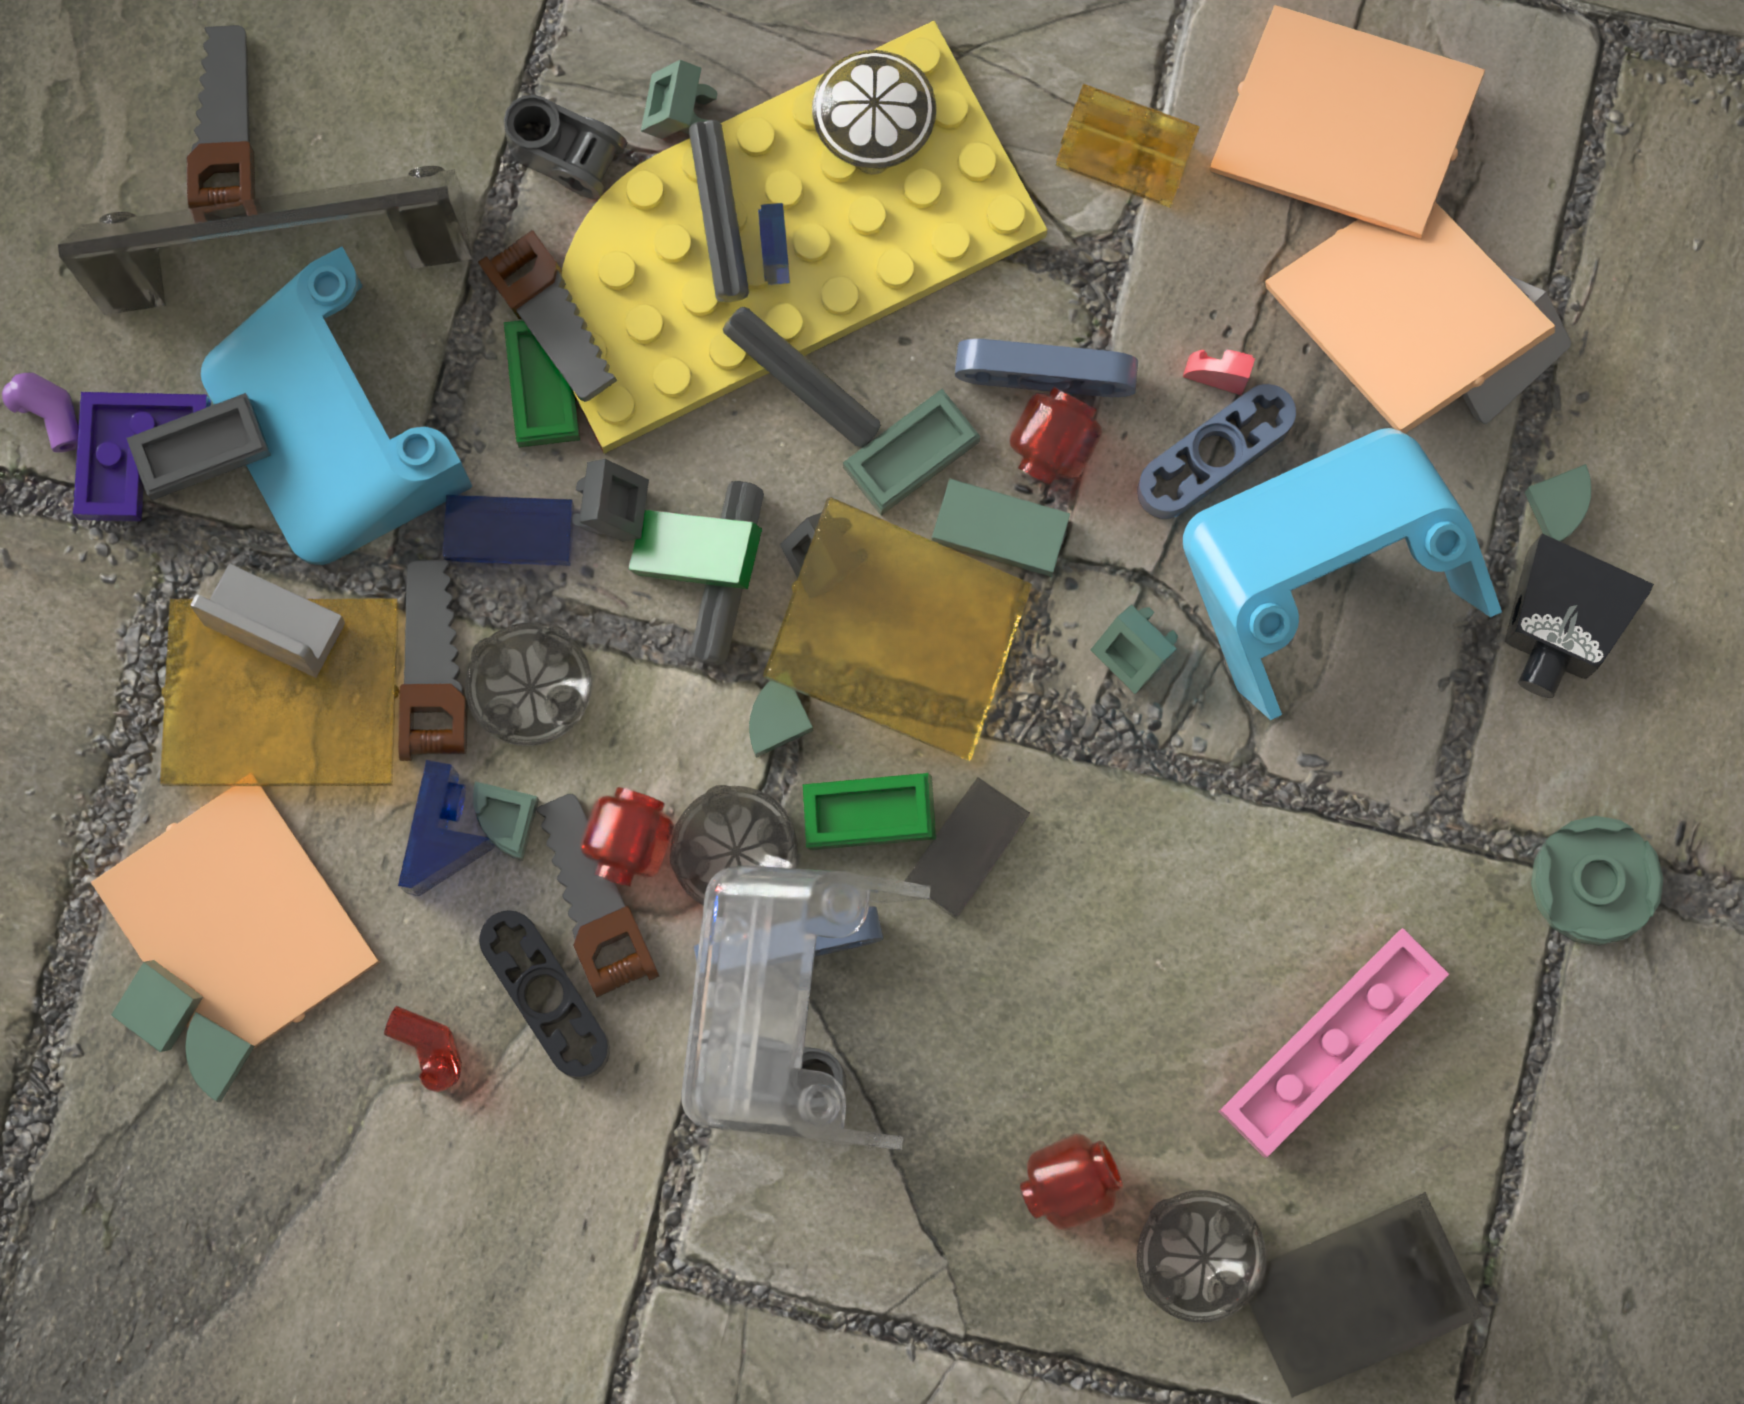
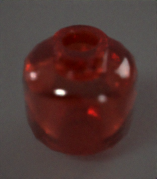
[1009,387,1102,485]
[580,787,674,887]
[1020,1133,1123,1231]

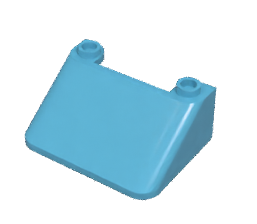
[201,246,472,565]

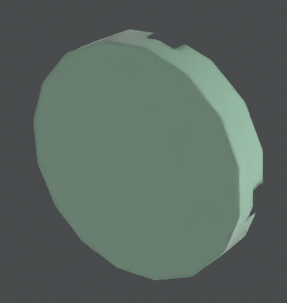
[1531,816,1664,946]

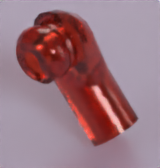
[384,1006,462,1092]

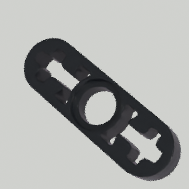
[479,910,610,1079]

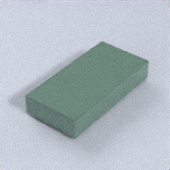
[843,389,981,516]
[931,478,1070,577]

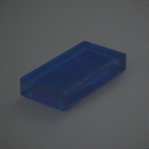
[443,495,574,566]

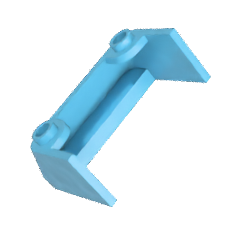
[1183,428,1502,720]

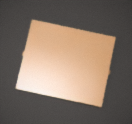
[1210,5,1485,239]
[1265,202,1555,434]
[91,774,380,1049]

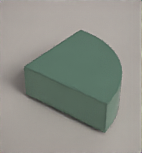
[1524,464,1591,542]
[749,671,813,758]
[473,781,539,861]
[186,1012,255,1103]

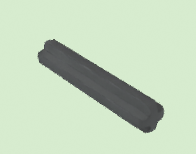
[689,120,749,303]
[723,307,881,447]
[690,481,764,665]

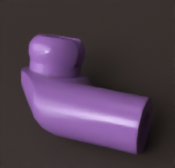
[2,373,79,453]

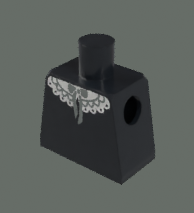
[1505,533,1654,698]

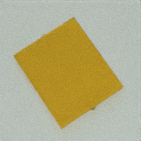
[763,497,1032,761]
[160,599,400,786]

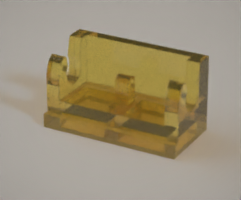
[1056,83,1200,208]

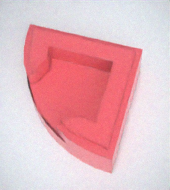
[1183,350,1255,396]

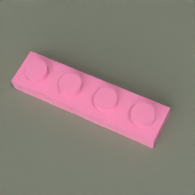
[1218,928,1449,1158]

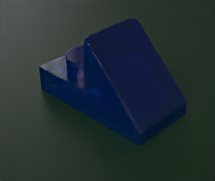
[398,760,495,896]

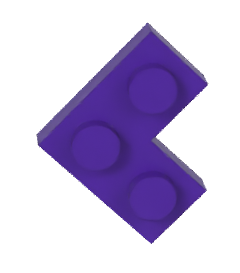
[73,392,212,521]

